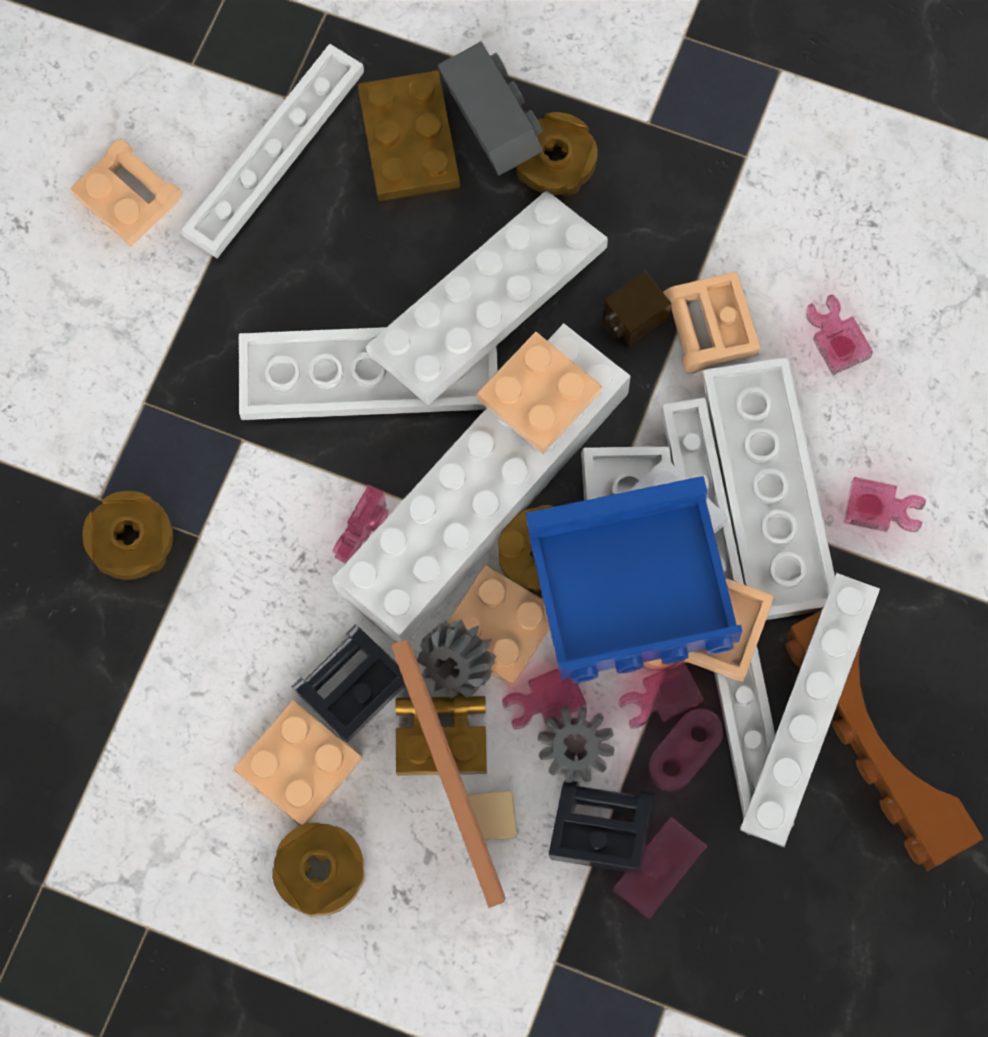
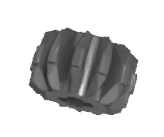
[417,619,496,699]
[538,705,615,783]

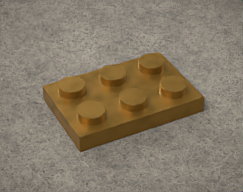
[358,70,460,202]

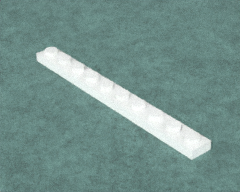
[661,398,794,835]

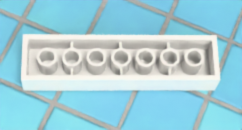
[332,323,630,643]

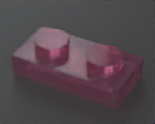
[613,817,707,920]

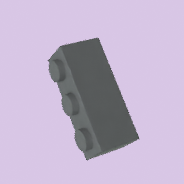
[438,41,543,176]

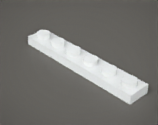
[181,44,364,258]
[740,573,880,847]

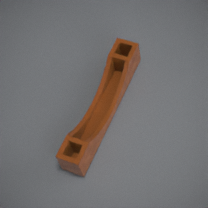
[785,609,983,872]

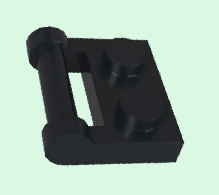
[291,624,406,743]
[548,780,656,874]

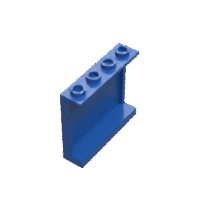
[526,476,742,683]

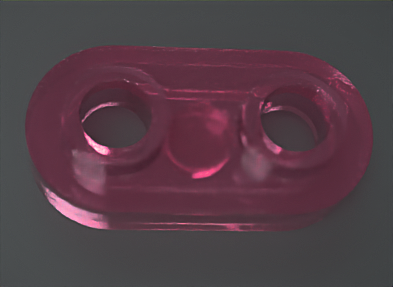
[648,709,723,791]

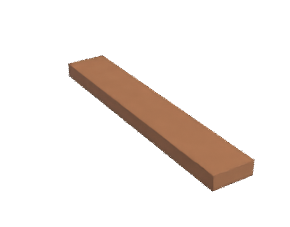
[391,639,506,908]

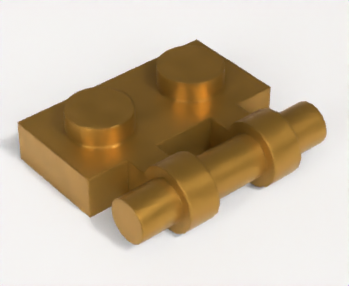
[395,692,487,776]

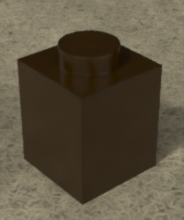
[602,271,672,348]

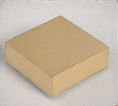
[467,790,517,841]

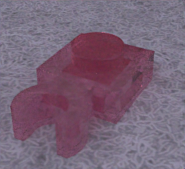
[806,294,873,375]
[843,477,926,532]
[332,485,389,564]
[618,661,704,729]
[502,668,587,729]

